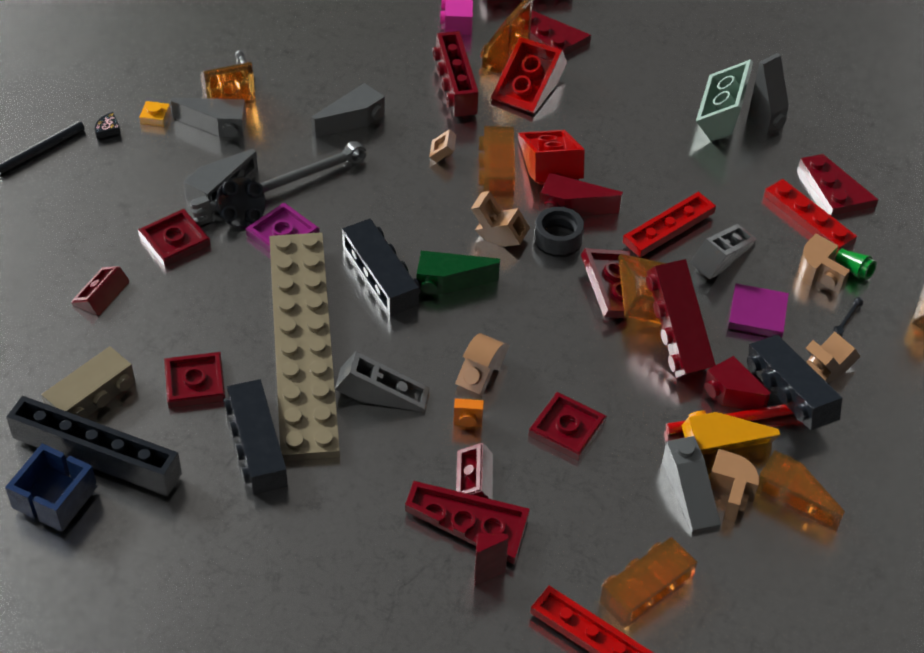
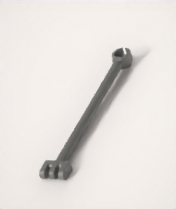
[190,141,367,226]

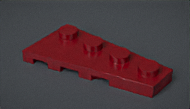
[405,481,530,565]

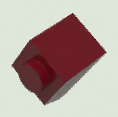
[704,356,771,410]

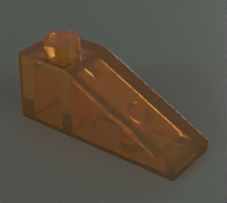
[757,450,845,532]

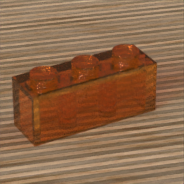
[479,126,515,197]
[600,537,697,628]

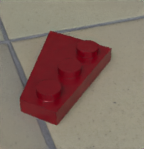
[512,9,591,56]
[799,154,879,216]
[581,248,632,318]

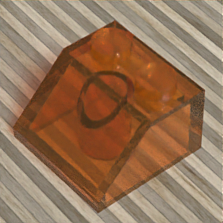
[200,62,256,104]

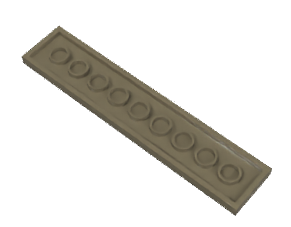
[269,233,340,462]

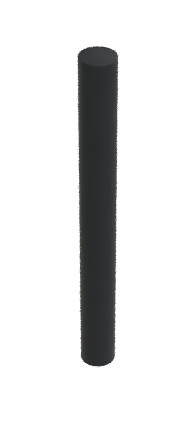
[0,121,85,175]

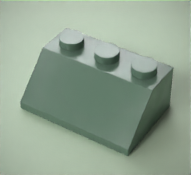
[696,59,753,142]

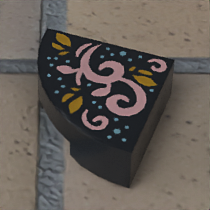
[95,112,121,139]

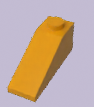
[681,410,780,456]

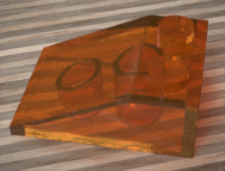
[481,0,533,75]
[618,254,665,324]

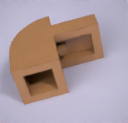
[471,191,530,247]
[799,234,850,294]
[806,332,861,383]
[455,333,510,395]
[710,449,759,522]

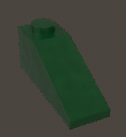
[416,250,500,295]

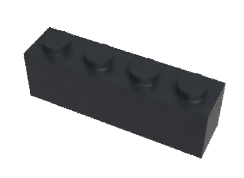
[342,218,421,316]
[747,334,843,431]
[223,379,288,495]

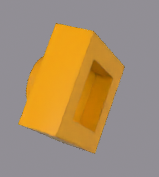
[139,101,171,127]

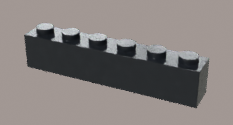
[6,395,182,496]

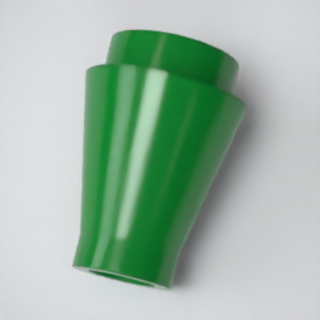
[835,248,877,280]

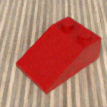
[491,37,567,114]
[518,130,585,185]

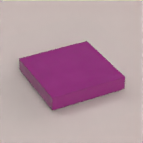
[246,203,320,252]
[728,283,789,338]

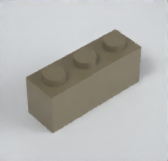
[41,346,135,418]

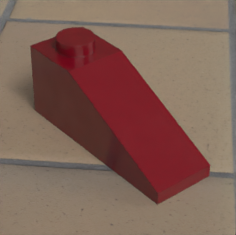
[539,173,623,216]

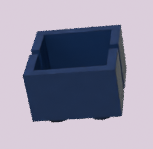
[5,443,98,532]

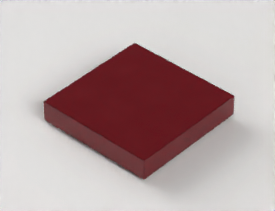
[138,209,211,267]
[164,352,226,408]
[528,392,607,461]

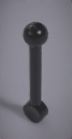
[832,297,864,337]

